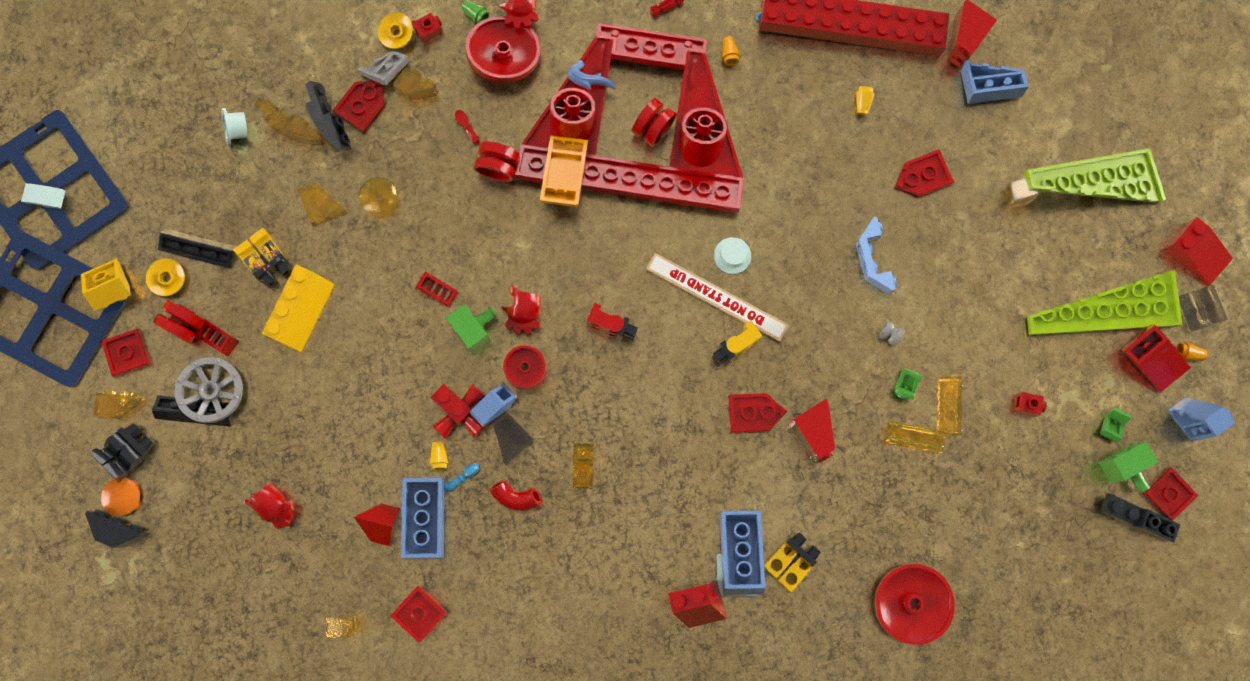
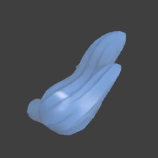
[567,60,616,90]

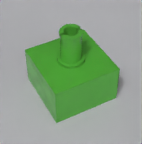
[446,304,497,354]
[1099,441,1158,493]

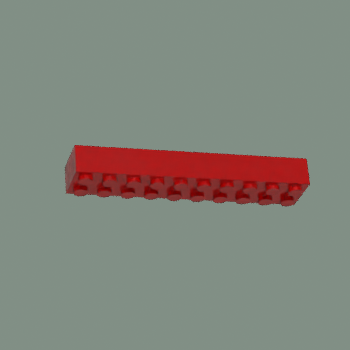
[759,0,949,57]

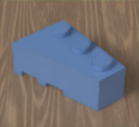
[961,60,1029,104]
[1168,397,1235,442]

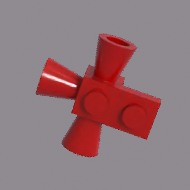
[430,383,487,439]

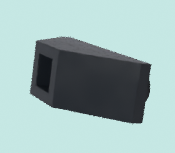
[85,509,148,548]

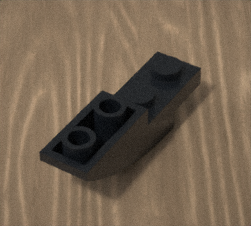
[305,81,351,151]
[1100,493,1181,543]

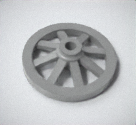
[175,357,243,423]

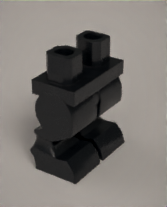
[89,423,154,483]

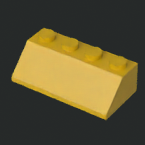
[261,265,335,353]

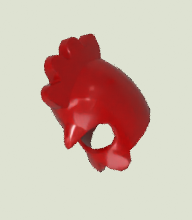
[499,0,539,29]
[501,284,541,334]
[244,483,293,529]

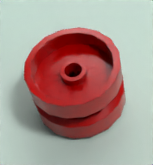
[631,98,677,147]
[473,141,520,182]
[153,299,205,344]
[503,345,547,391]

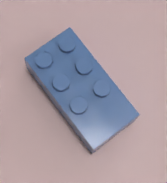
[401,478,445,560]
[720,511,766,595]

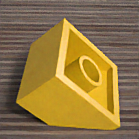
[81,259,131,311]

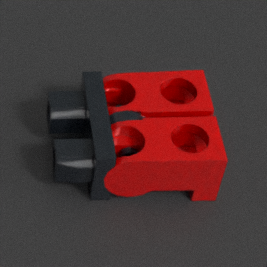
[586,302,638,342]

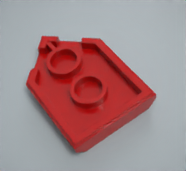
[332,80,385,132]
[895,149,954,197]
[728,393,787,433]

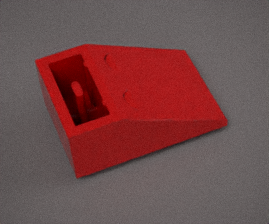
[1121,324,1191,393]

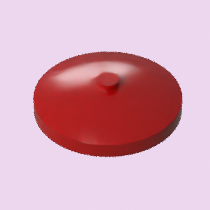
[466,16,540,82]
[874,564,955,645]

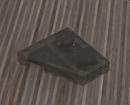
[493,412,533,466]

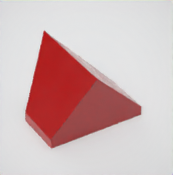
[354,503,401,546]

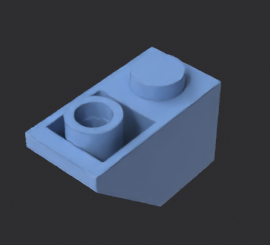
[470,383,517,427]

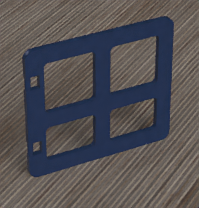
[0,110,128,270]
[0,231,129,387]

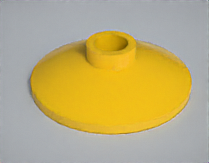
[378,12,414,49]
[146,258,185,296]

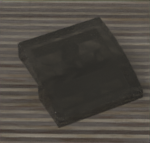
[1179,284,1228,332]

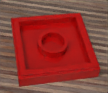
[101,328,151,378]
[1142,467,1199,521]

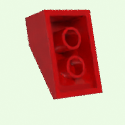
[1165,217,1233,286]

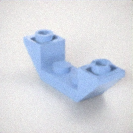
[856,217,897,294]

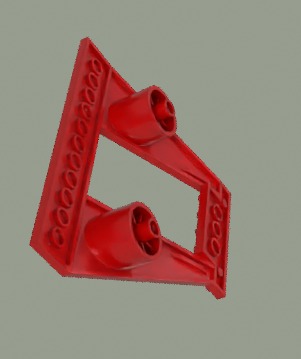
[515,23,743,213]

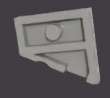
[358,50,409,85]

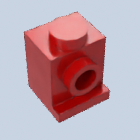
[411,13,442,43]
[1014,391,1047,417]

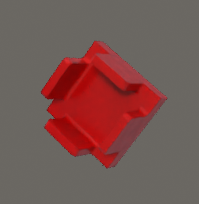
[390,585,448,643]

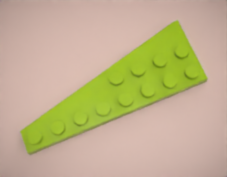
[1023,148,1166,203]

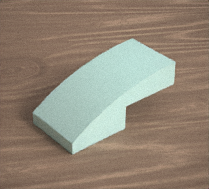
[21,183,65,209]

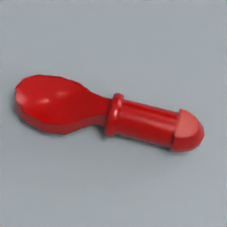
[455,110,480,144]

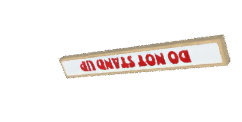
[646,253,789,342]

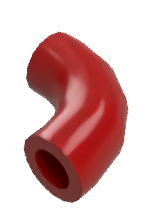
[489,479,542,511]

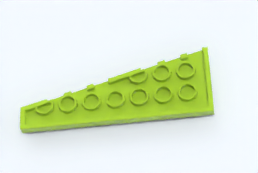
[1027,270,1183,336]

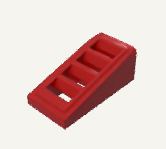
[414,271,458,307]
[194,319,238,356]

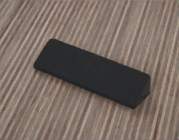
[158,229,236,268]
[152,395,234,427]

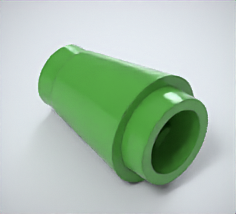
[461,0,489,24]

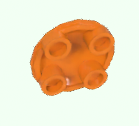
[101,478,140,516]

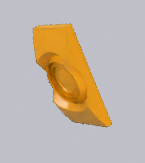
[540,135,588,207]

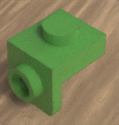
[894,367,922,400]
[1100,408,1131,442]

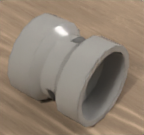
[878,321,905,347]

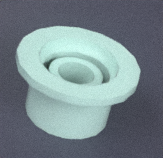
[221,108,247,145]
[714,237,751,274]

